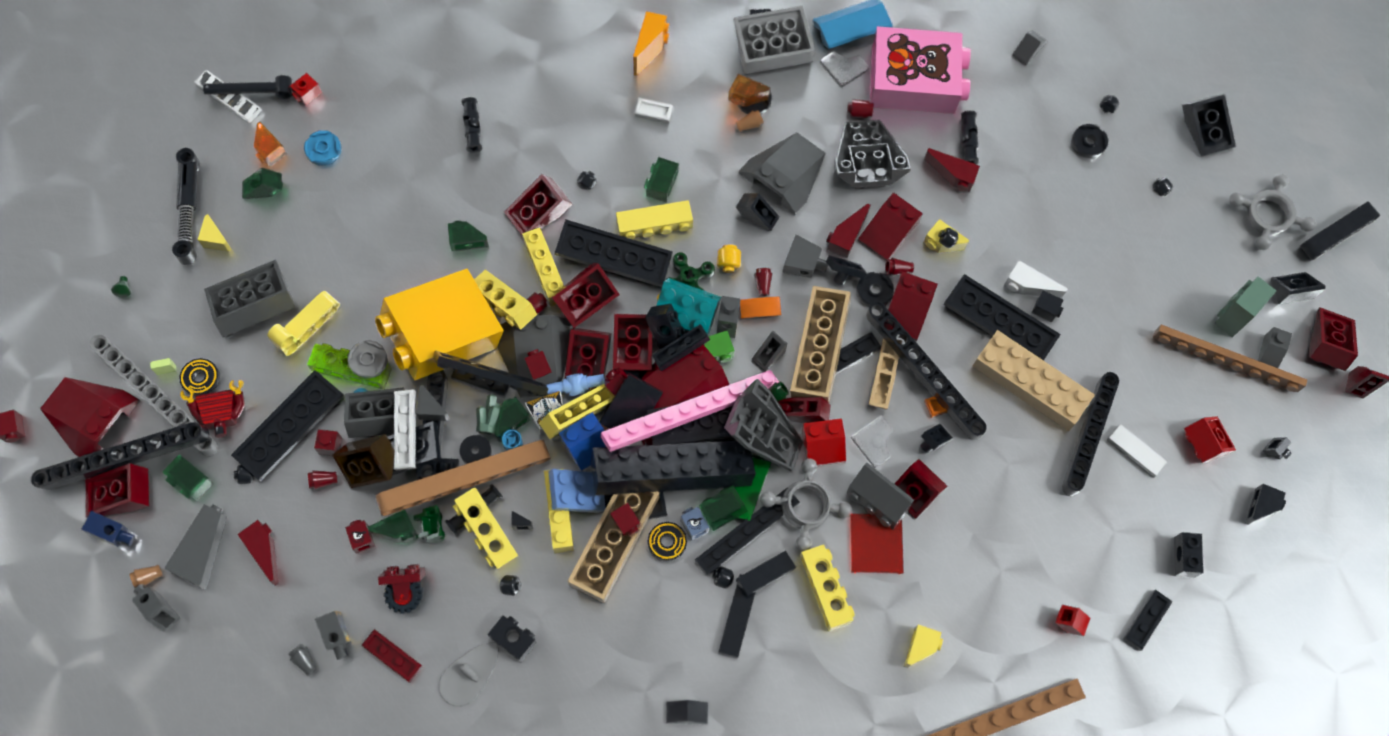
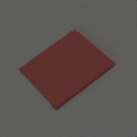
[850,513,904,574]

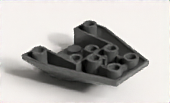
[835,120,911,188]

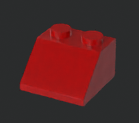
[1184,416,1236,463]
[801,418,846,466]

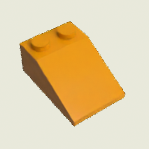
[633,11,670,76]

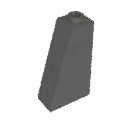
[164,504,227,590]

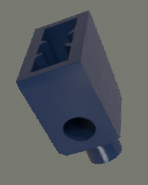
[81,511,135,547]

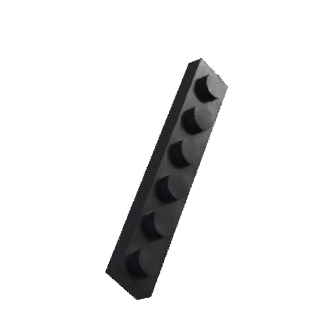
[432,350,548,396]
[695,487,800,576]

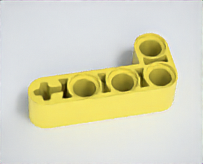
[267,291,340,356]

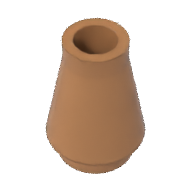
[736,110,764,132]
[129,564,163,588]

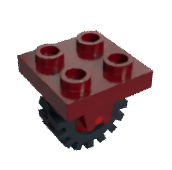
[378,564,426,614]

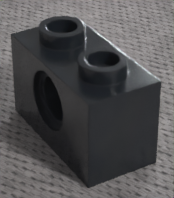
[645,303,685,349]
[1174,532,1204,578]
[487,615,537,662]

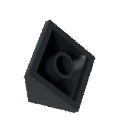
[1271,272,1326,304]

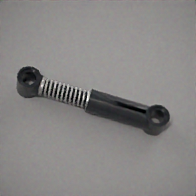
[172,148,200,265]

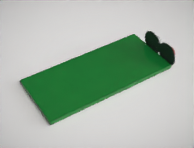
[722,453,771,521]

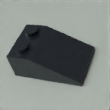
[1182,94,1236,156]

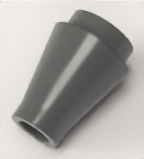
[288,644,317,676]

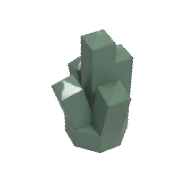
[476,394,501,435]

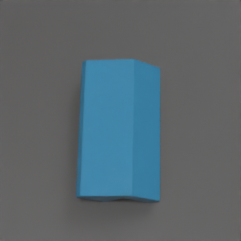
[812,0,893,49]

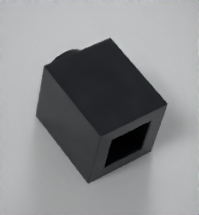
[1031,290,1064,322]

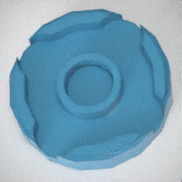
[304,131,342,165]

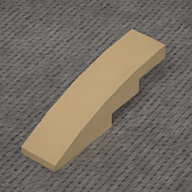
[869,338,902,410]

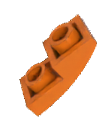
[740,297,782,319]

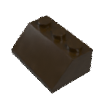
[332,434,395,488]

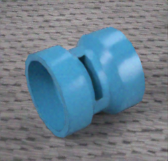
[502,430,523,451]

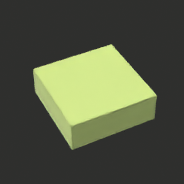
[150,358,177,375]

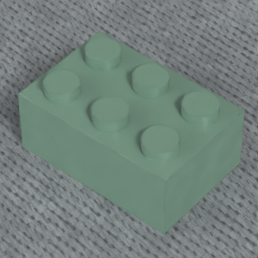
[1215,277,1277,337]

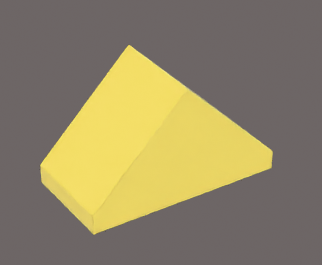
[198,214,232,252]

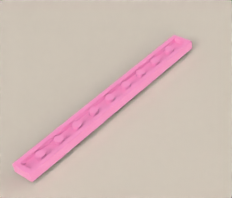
[601,370,779,452]

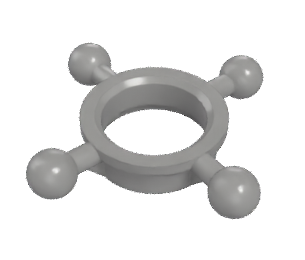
[1229,174,1316,250]
[760,458,852,551]

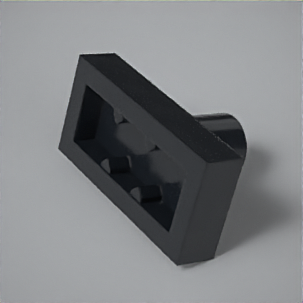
[826,255,867,285]
[920,424,953,453]

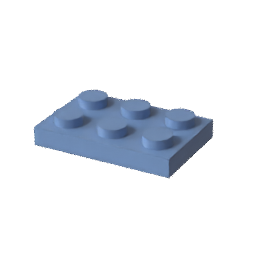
[548,469,606,513]

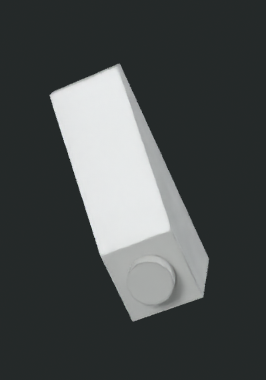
[1004,260,1068,299]

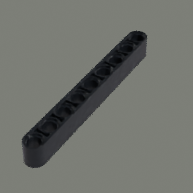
[866,302,987,440]
[31,422,209,490]

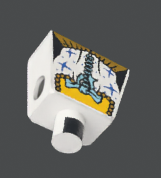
[525,391,563,441]

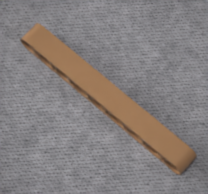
[375,440,551,516]

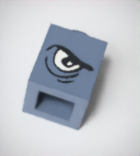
[680,507,710,541]

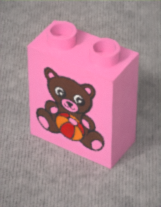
[870,26,971,114]

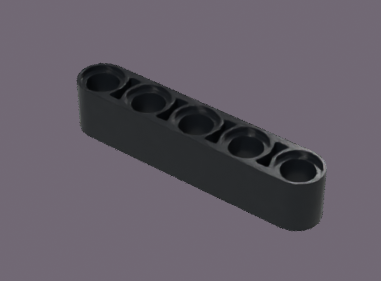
[1300,201,1381,261]

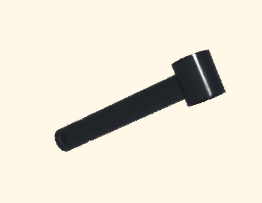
[203,75,292,99]

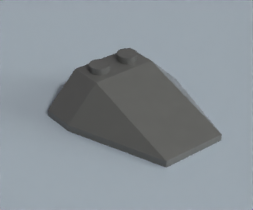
[738,132,826,215]
[497,314,572,398]
[724,379,803,471]

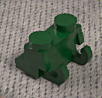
[413,505,445,543]

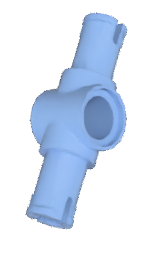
[546,373,605,396]

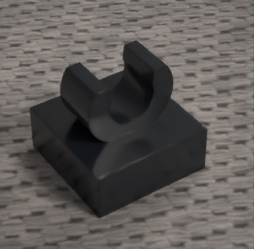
[1263,437,1292,459]
[437,458,459,474]

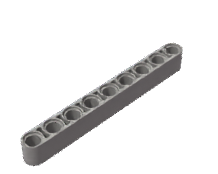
[90,335,218,457]

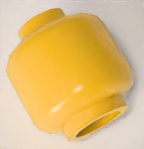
[717,244,741,273]

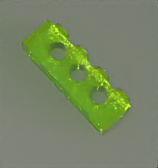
[307,343,392,390]

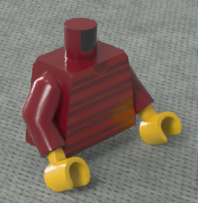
[180,380,245,438]

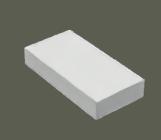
[634,98,673,124]

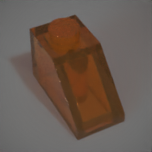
[728,74,771,107]
[254,122,287,167]

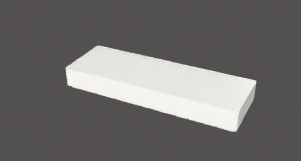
[1107,424,1167,477]

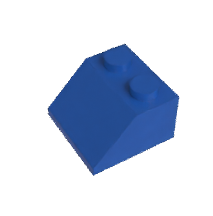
[559,412,606,471]

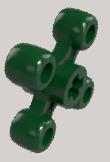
[663,252,715,291]

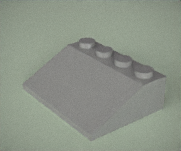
[734,6,815,74]

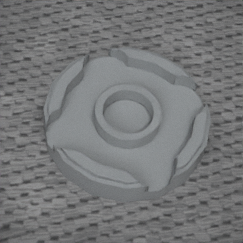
[348,340,388,379]

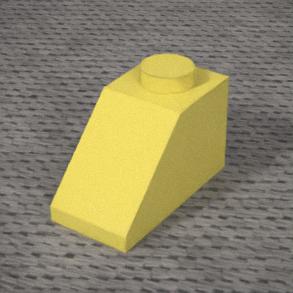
[924,219,970,253]
[904,624,943,668]

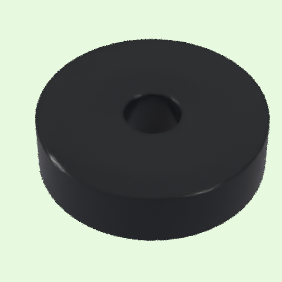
[459,435,492,464]

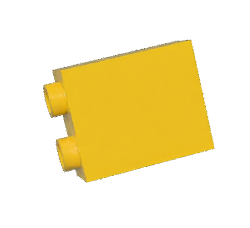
[375,268,504,381]

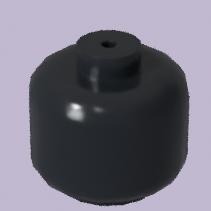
[1099,95,1119,113]
[577,171,597,190]
[1153,178,1173,196]
[938,228,959,248]
[234,465,254,484]
[712,566,734,588]
[500,575,522,596]

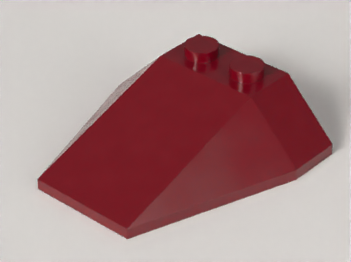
[641,332,730,409]
[40,377,140,457]

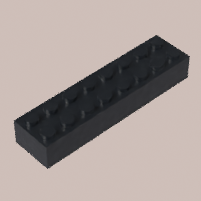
[590,441,756,495]

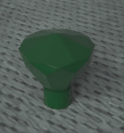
[111,276,131,297]

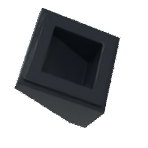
[511,511,533,530]

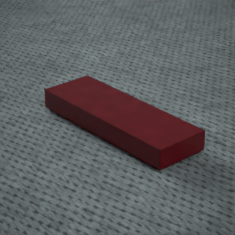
[361,629,423,683]

